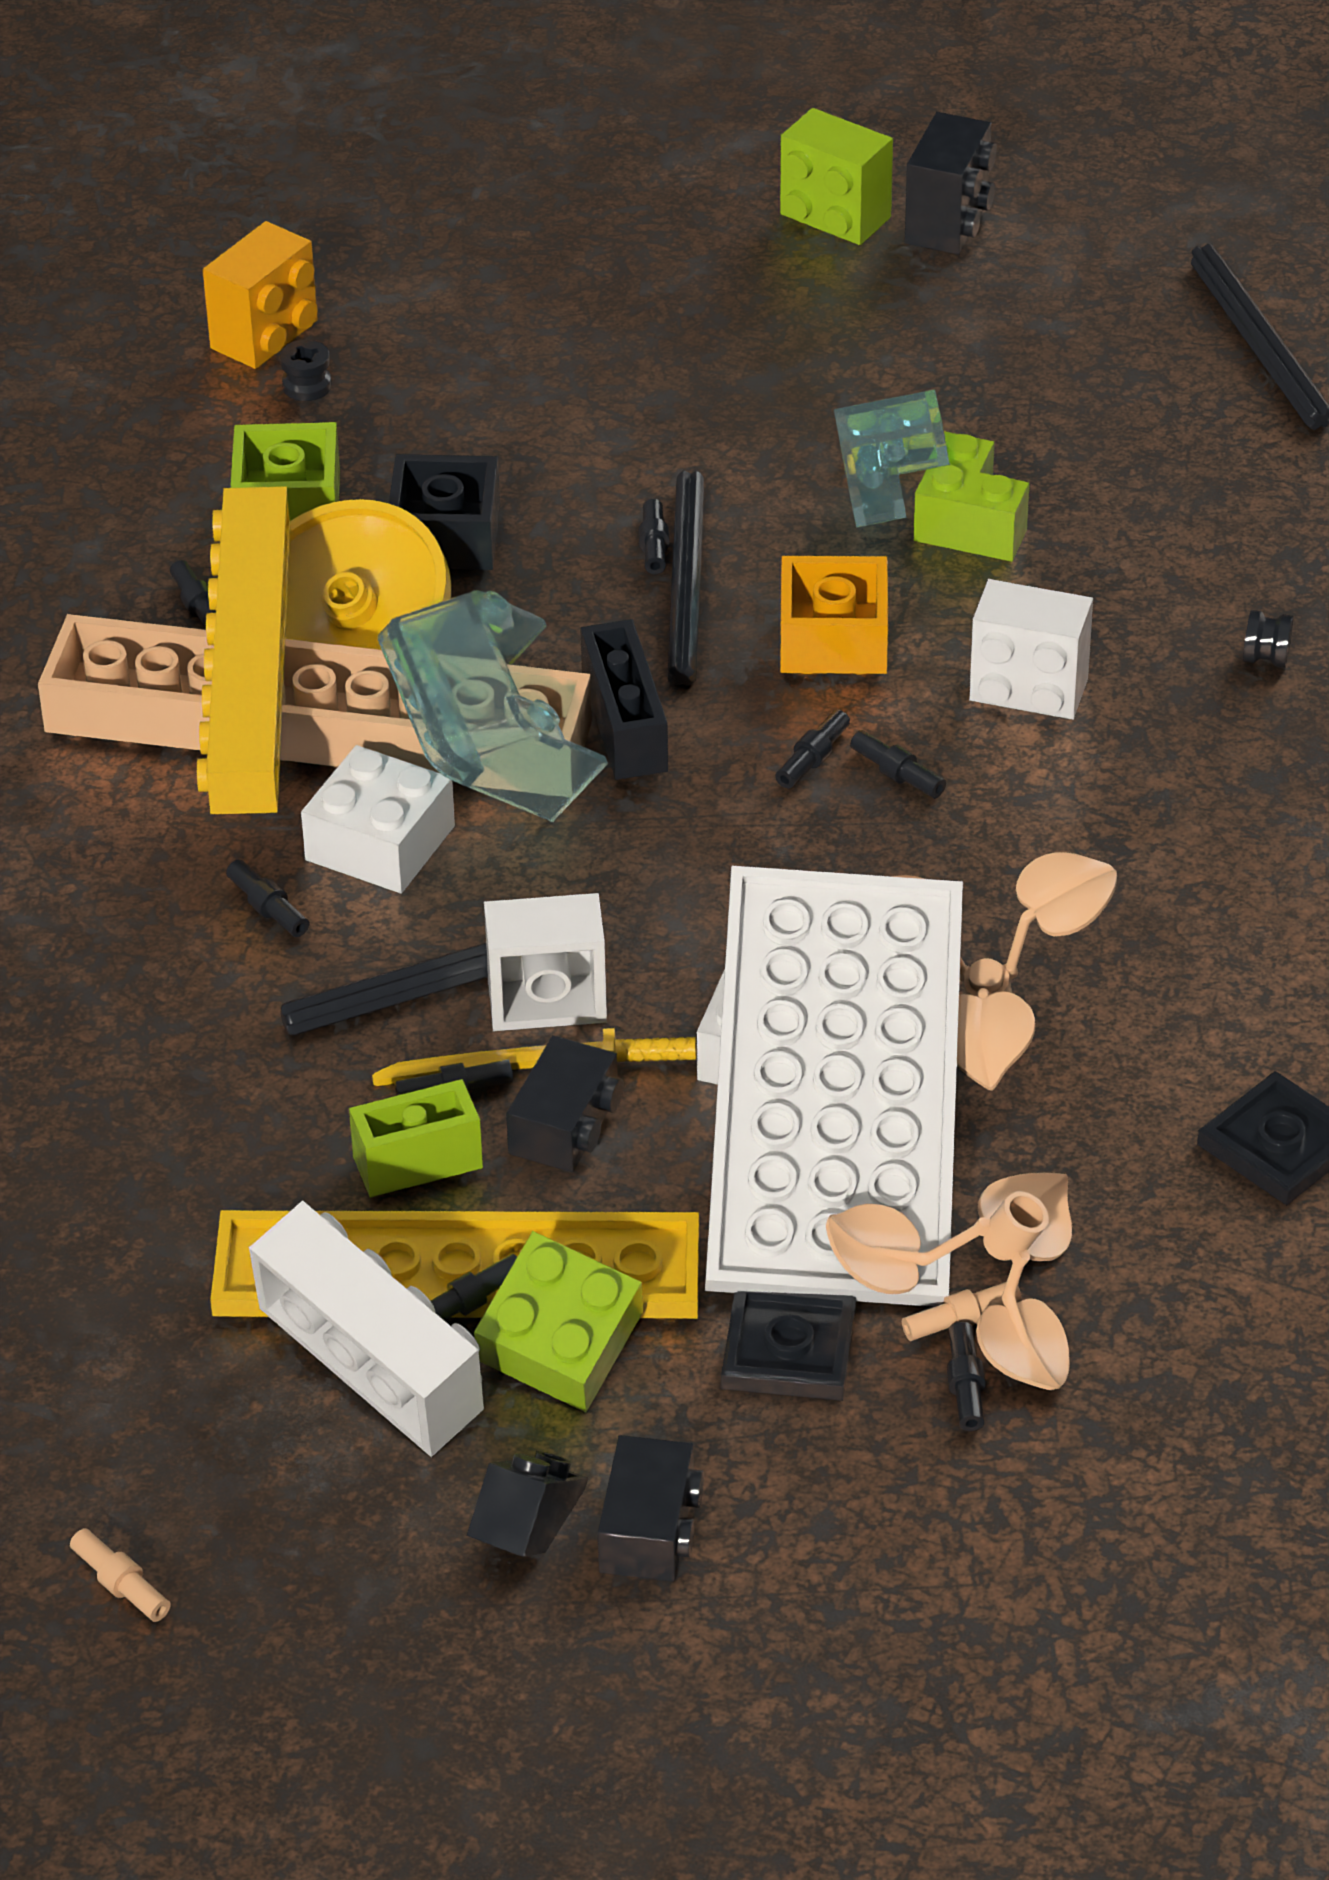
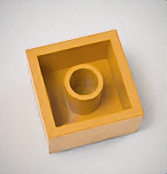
[203,221,318,369]
[780,556,888,675]

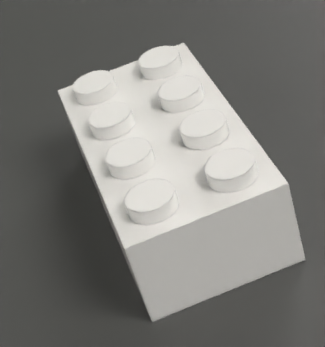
[249,1201,484,1457]

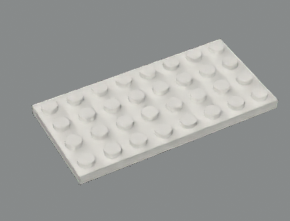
[705,866,963,1307]

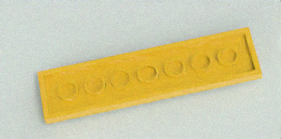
[210,1210,699,1319]

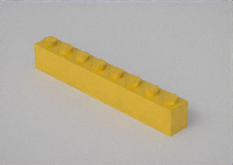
[197,486,290,814]

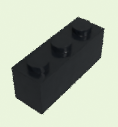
[580,619,668,780]

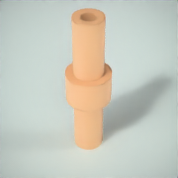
[902,1282,1022,1341]
[70,1528,171,1622]

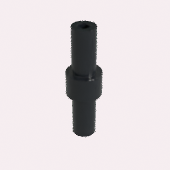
[638,499,670,575]
[170,560,216,628]
[775,709,850,789]
[850,730,946,799]
[226,859,310,937]
[395,1059,513,1096]
[431,1253,517,1321]
[947,1322,986,1432]

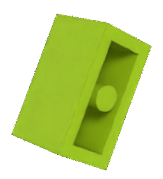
[349,1079,483,1197]

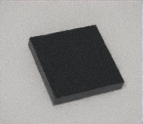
[1197,1071,1329,1206]
[721,1291,856,1401]

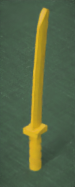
[372,1028,697,1086]

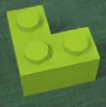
[914,431,1029,562]

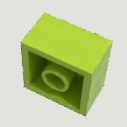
[780,107,893,245]
[230,422,340,521]
[474,1231,643,1412]

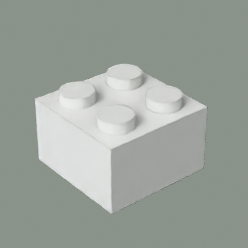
[969,579,1093,720]
[301,745,455,894]
[484,893,607,1031]

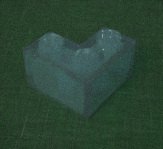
[834,389,950,527]

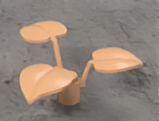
[891,852,1117,1091]
[826,1173,1072,1390]

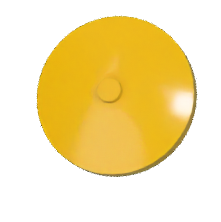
[285,499,451,655]

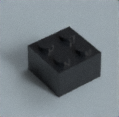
[905,111,997,255]
[389,454,500,571]

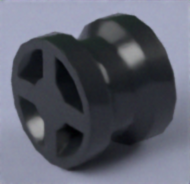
[280,339,332,401]
[1243,610,1294,668]

